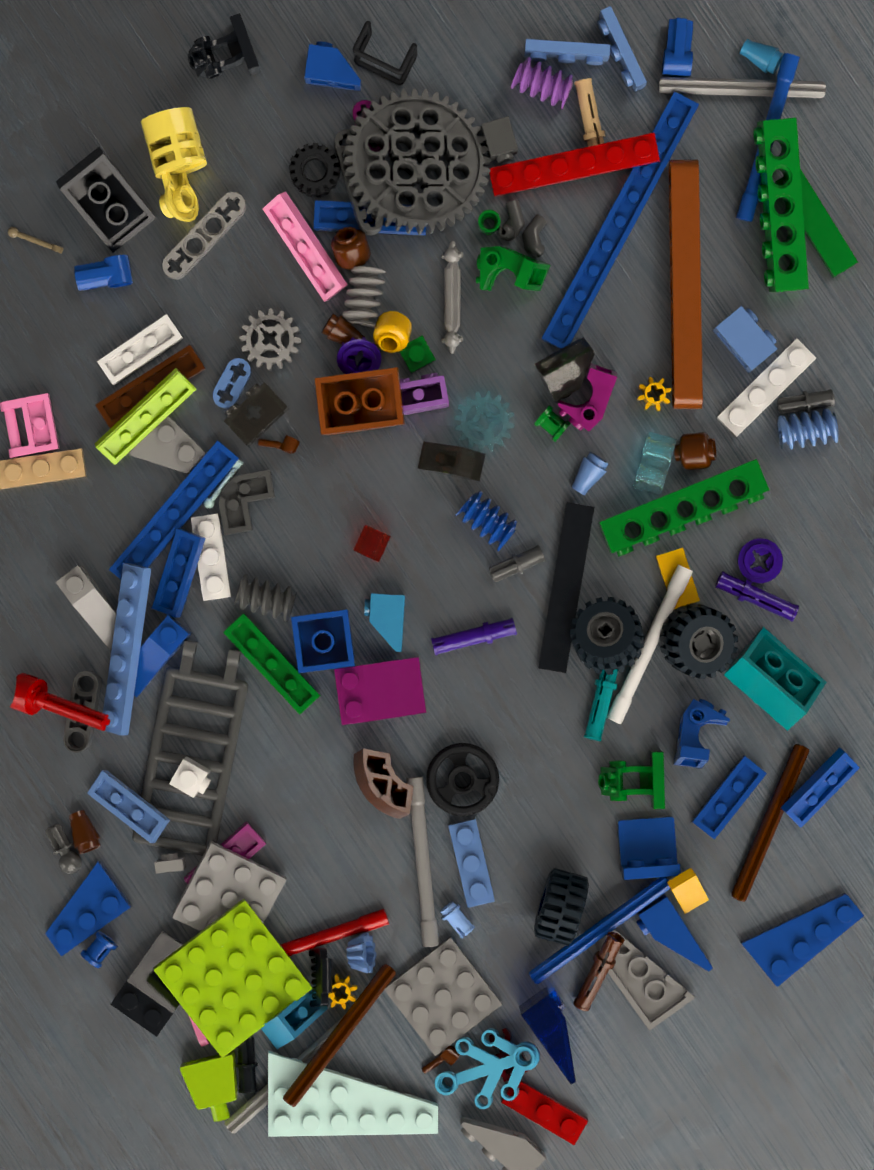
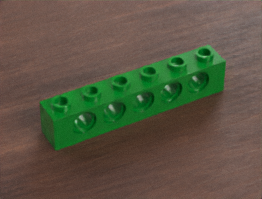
[753,118,809,292]
[598,459,769,557]

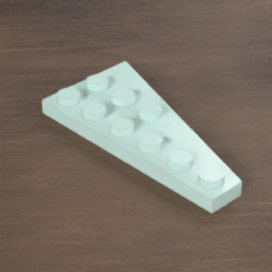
[268,1050,438,1137]

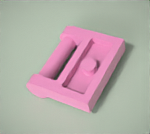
[0,393,60,458]

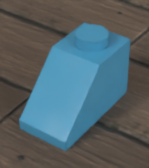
[364,593,405,652]
[261,990,328,1049]

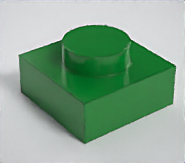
[400,335,436,374]

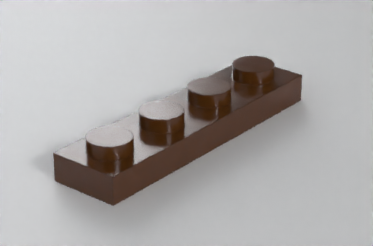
[95,345,206,429]

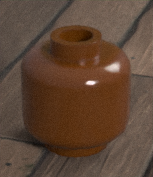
[331,227,371,269]
[674,432,717,470]

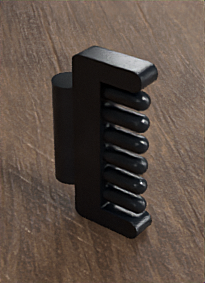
[309,948,332,1007]

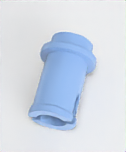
[440,901,475,938]

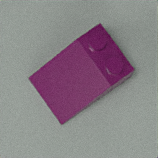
[334,657,426,725]

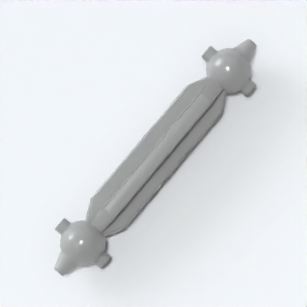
[441,241,464,354]

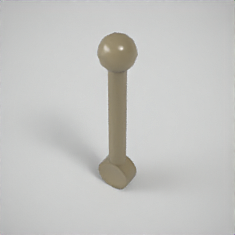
[8,227,64,254]

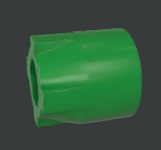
[478,210,501,236]

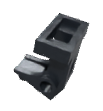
[188,13,261,80]

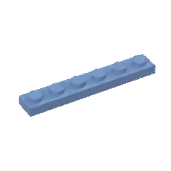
[103,563,152,736]

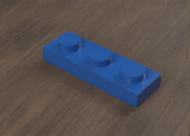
[152,529,206,618]
[781,747,860,828]
[691,755,767,840]

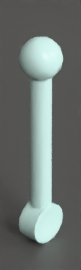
[204,460,244,509]

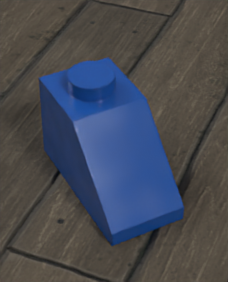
[304,41,362,91]

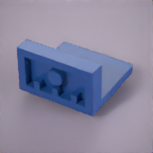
[618,817,681,880]

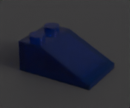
[519,987,576,1085]

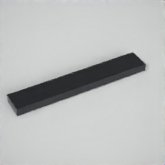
[538,502,595,673]

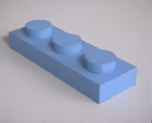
[597,6,647,93]
[524,39,610,65]
[87,770,170,843]
[448,818,495,908]

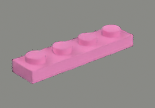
[263,191,348,302]

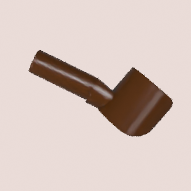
[258,435,300,454]
[421,1046,460,1074]

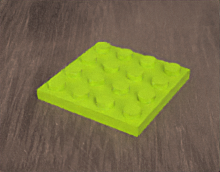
[153,898,313,1058]

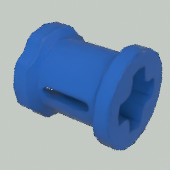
[80,931,118,968]

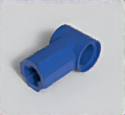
[662,18,693,77]
[74,255,133,291]

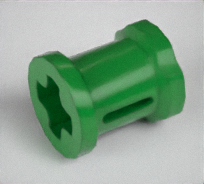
[534,405,571,442]

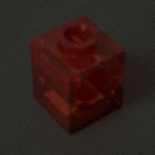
[353,525,391,563]

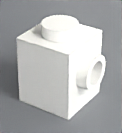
[169,756,211,798]

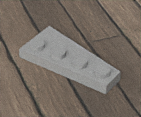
[590,929,695,1031]

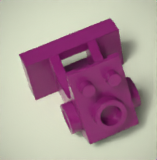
[558,363,617,431]

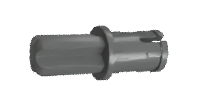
[777,389,835,414]
[489,545,545,582]

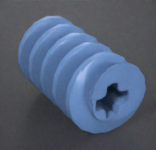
[777,408,839,450]

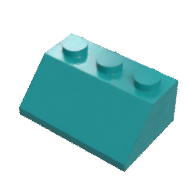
[724,627,827,731]

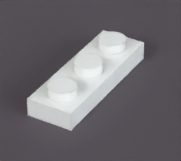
[97,314,184,386]
[190,513,232,601]

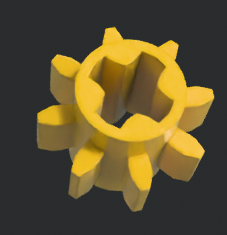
[637,377,672,412]
[328,973,358,1009]

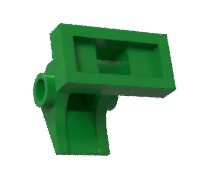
[476,246,551,291]
[598,751,665,809]

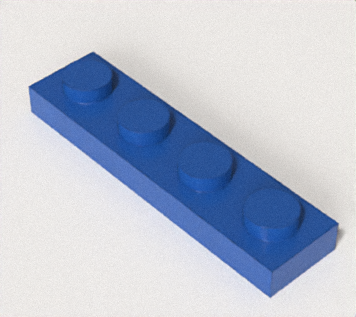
[313,200,426,236]

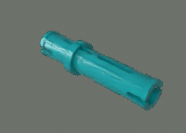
[584,669,618,742]

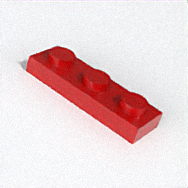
[501,1080,588,1145]

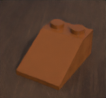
[315,367,405,435]

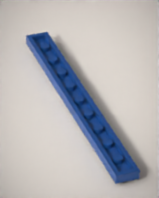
[541,91,699,352]

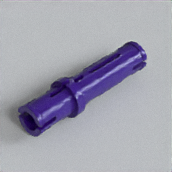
[715,571,799,622]
[431,617,517,656]

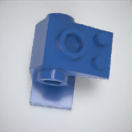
[674,699,730,769]

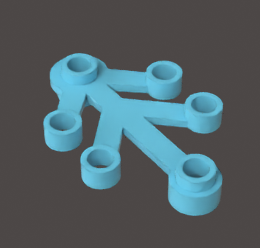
[435,1028,540,1109]

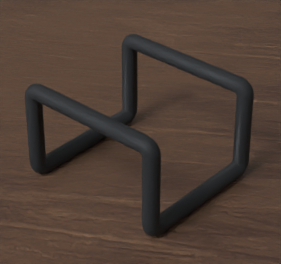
[353,21,417,85]

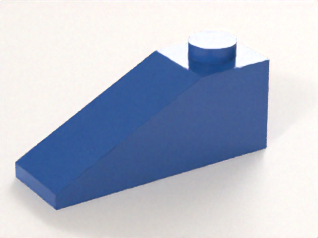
[134,615,192,698]
[636,894,713,972]

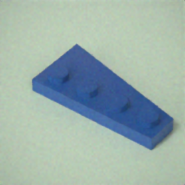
[740,893,864,987]

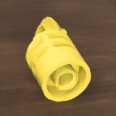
[141,107,207,222]

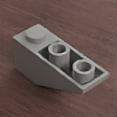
[460,1117,546,1170]

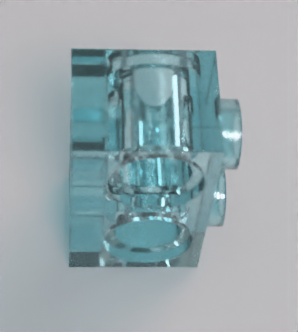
[632,432,677,495]

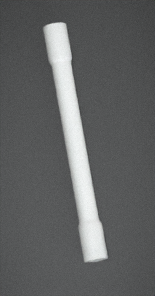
[607,565,693,724]

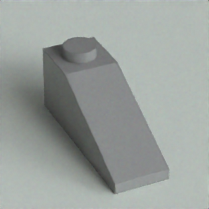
[55,565,117,650]

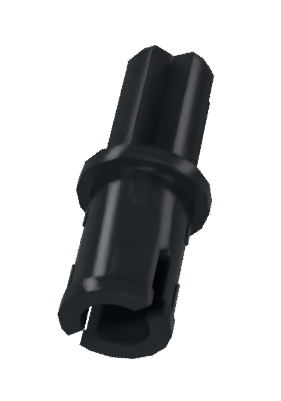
[235,1036,258,1093]

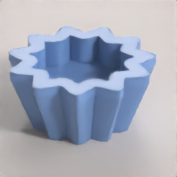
[346,932,377,973]

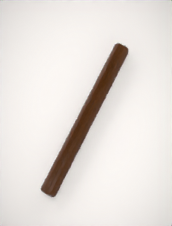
[731,744,809,902]
[283,964,396,1107]

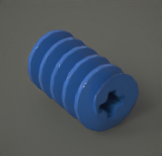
[455,490,517,551]

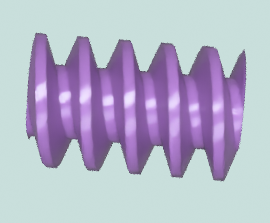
[510,57,573,110]

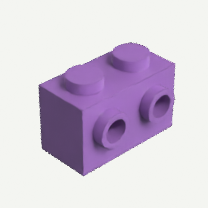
[400,373,449,415]

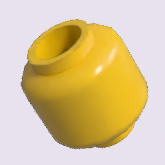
[373,311,412,353]

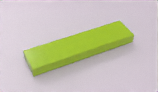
[94,368,197,465]

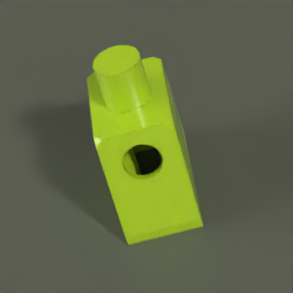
[180,1050,238,1122]

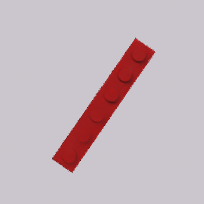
[489,133,660,197]

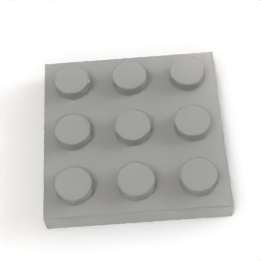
[172,841,287,931]
[384,936,502,1057]

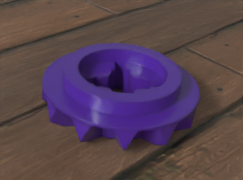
[337,337,382,374]
[737,538,783,583]

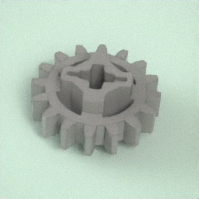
[240,308,301,371]

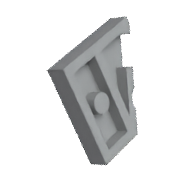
[129,416,206,474]

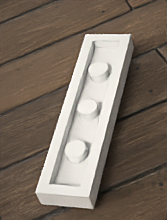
[716,339,816,438]

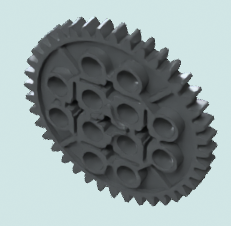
[343,88,491,235]

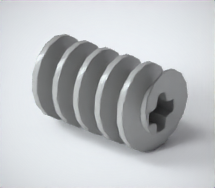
[342,266,387,328]

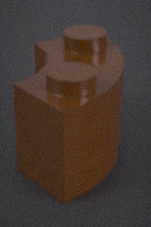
[353,748,414,819]

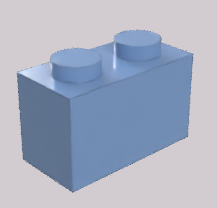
[712,306,778,373]

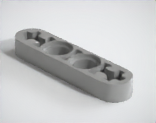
[162,192,246,280]

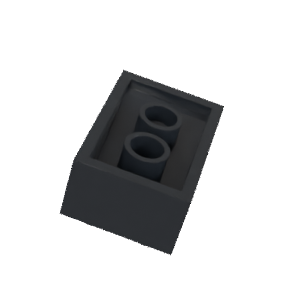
[56,146,156,253]
[110,930,183,1037]

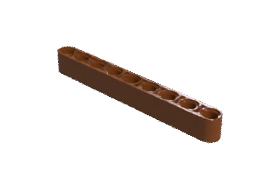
[669,159,703,409]

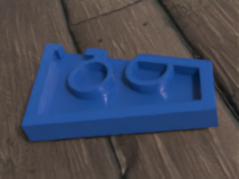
[45,861,132,956]

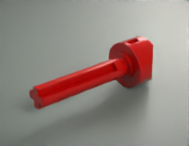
[10,673,110,731]

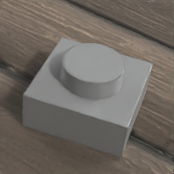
[154,853,186,874]

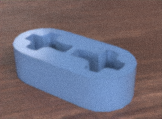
[213,358,252,409]

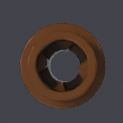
[322,313,365,344]
[69,810,101,854]

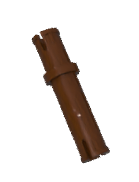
[573,932,625,1011]

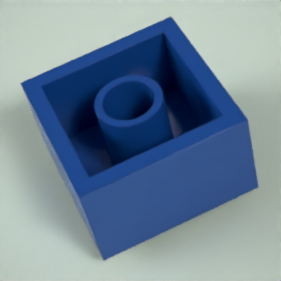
[291,610,356,673]

